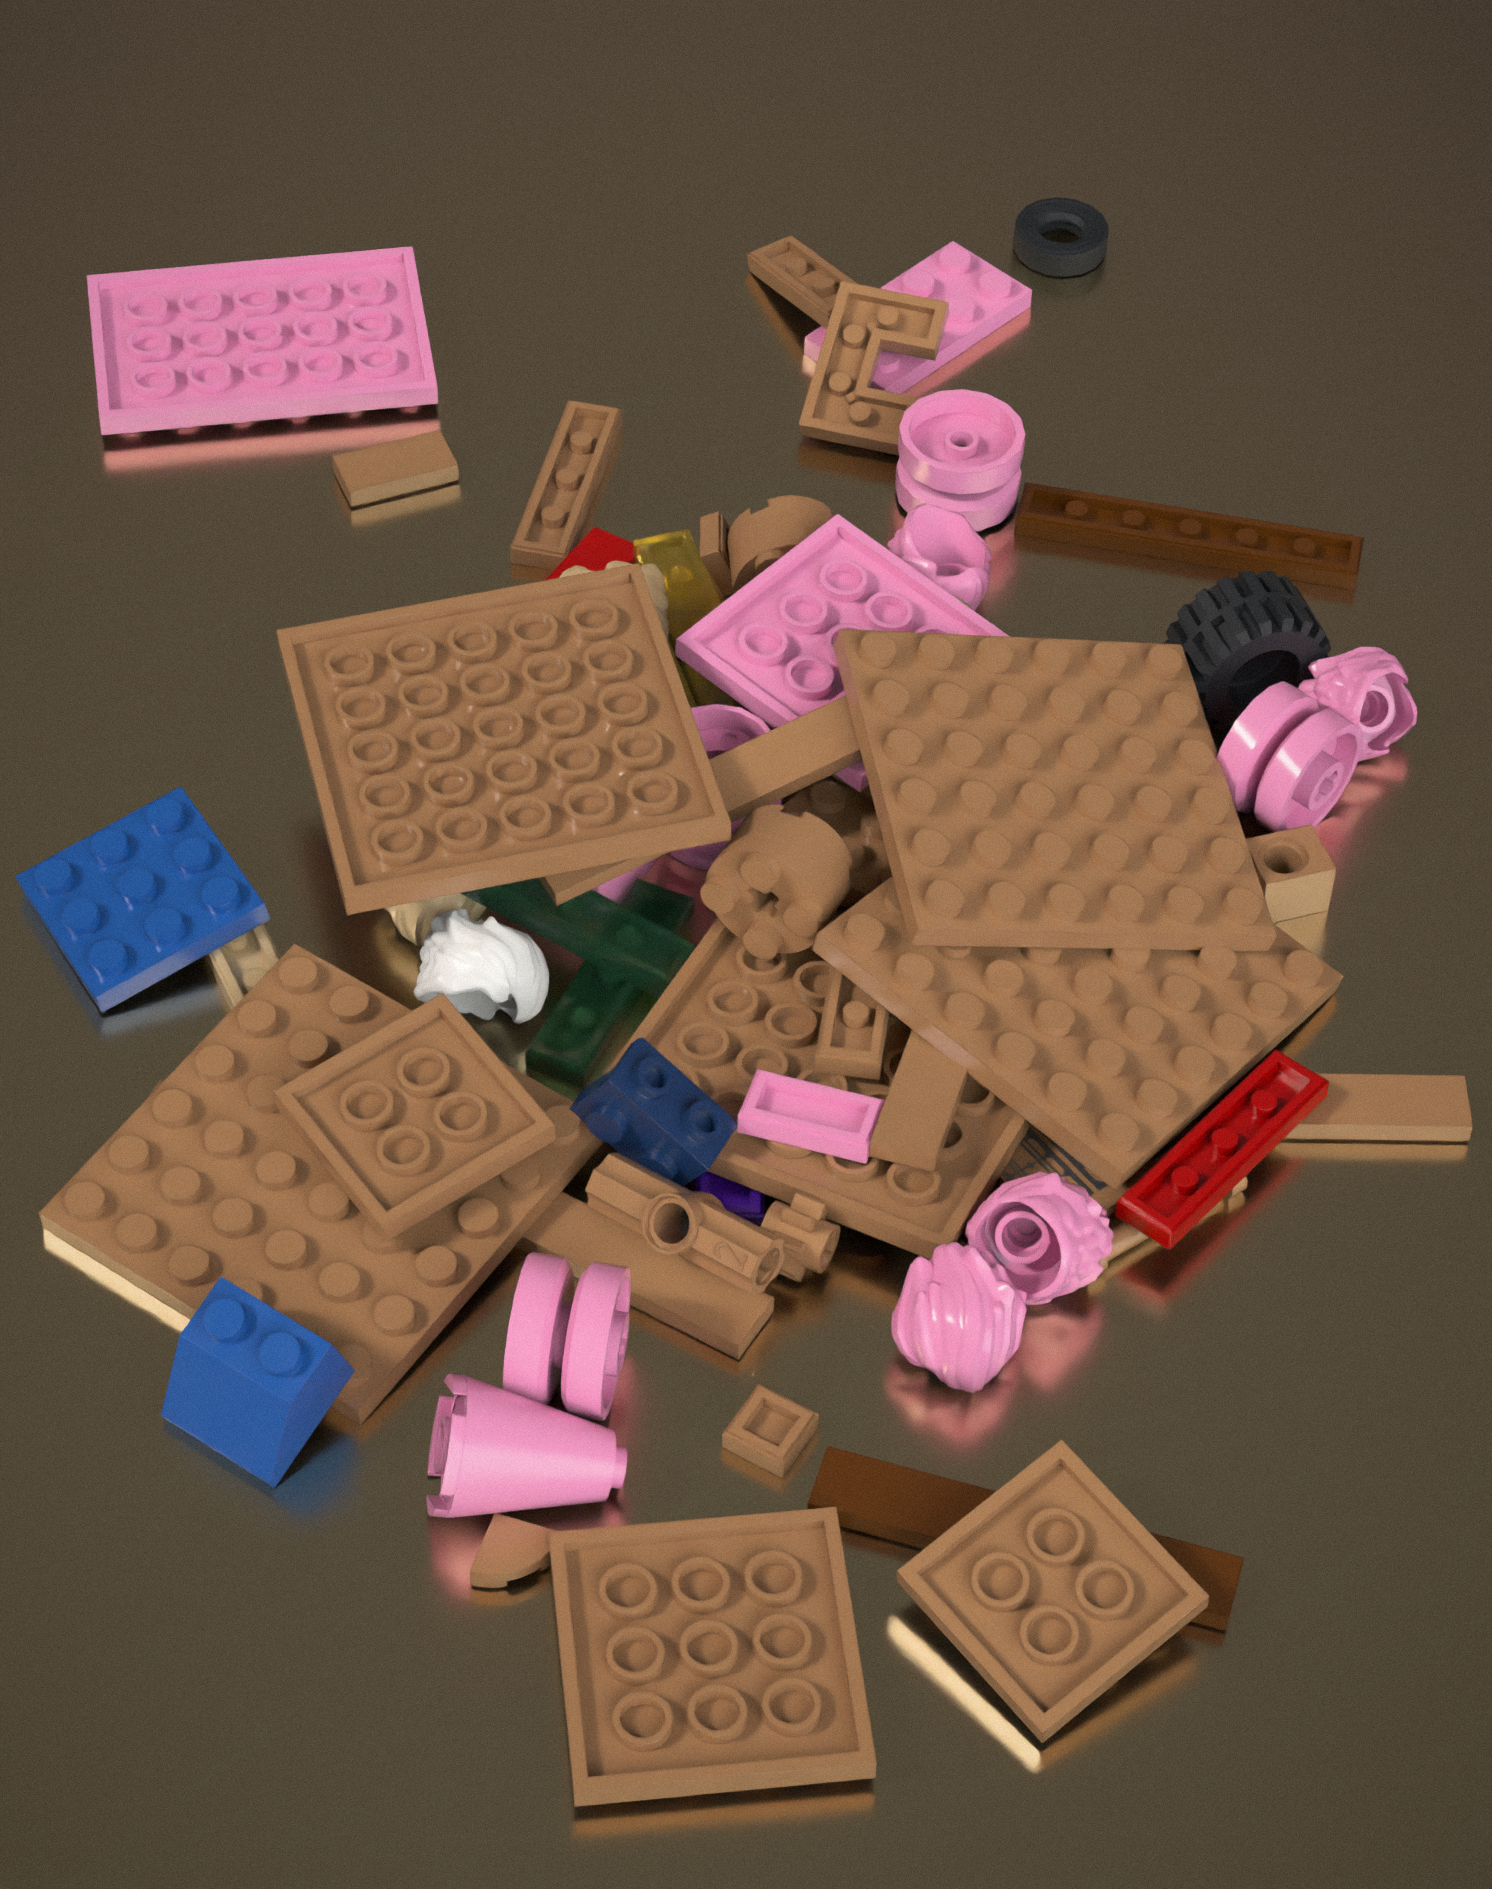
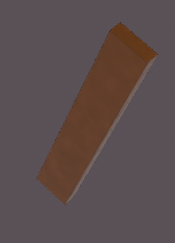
[1014,482,1364,590]
[807,1446,1244,1631]

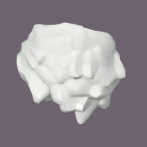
[414,908,550,1024]

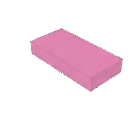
[737,1069,885,1164]

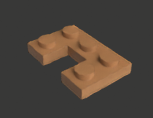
[798,281,949,456]

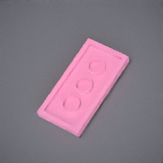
[804,241,1032,394]

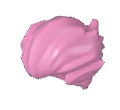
[887,503,993,611]
[1298,646,1418,761]
[965,1171,1114,1305]
[891,1242,1027,1393]

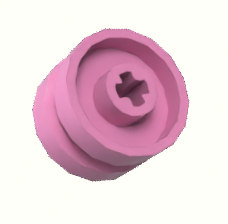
[895,389,1026,531]
[1216,681,1364,833]
[503,1252,631,1421]

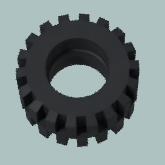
[1163,570,1331,731]

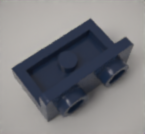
[569,1038,737,1186]

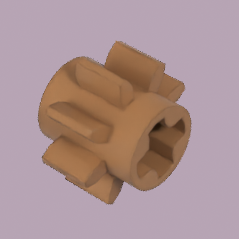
[760,1192,840,1282]

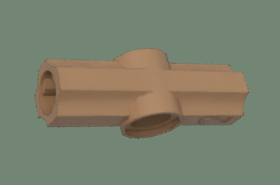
[585,1153,785,1294]

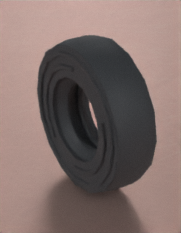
[1013,197,1109,277]

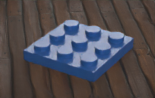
[15,786,270,1013]

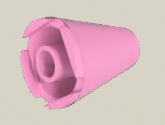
[426,1373,627,1519]

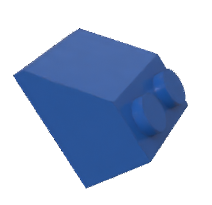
[161,1277,355,1488]

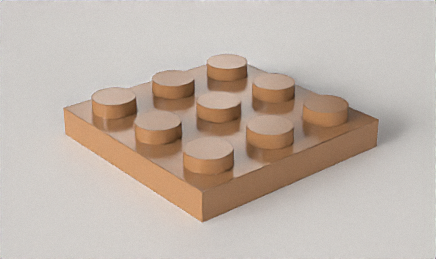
[273,993,557,1242]
[897,1439,1209,1743]

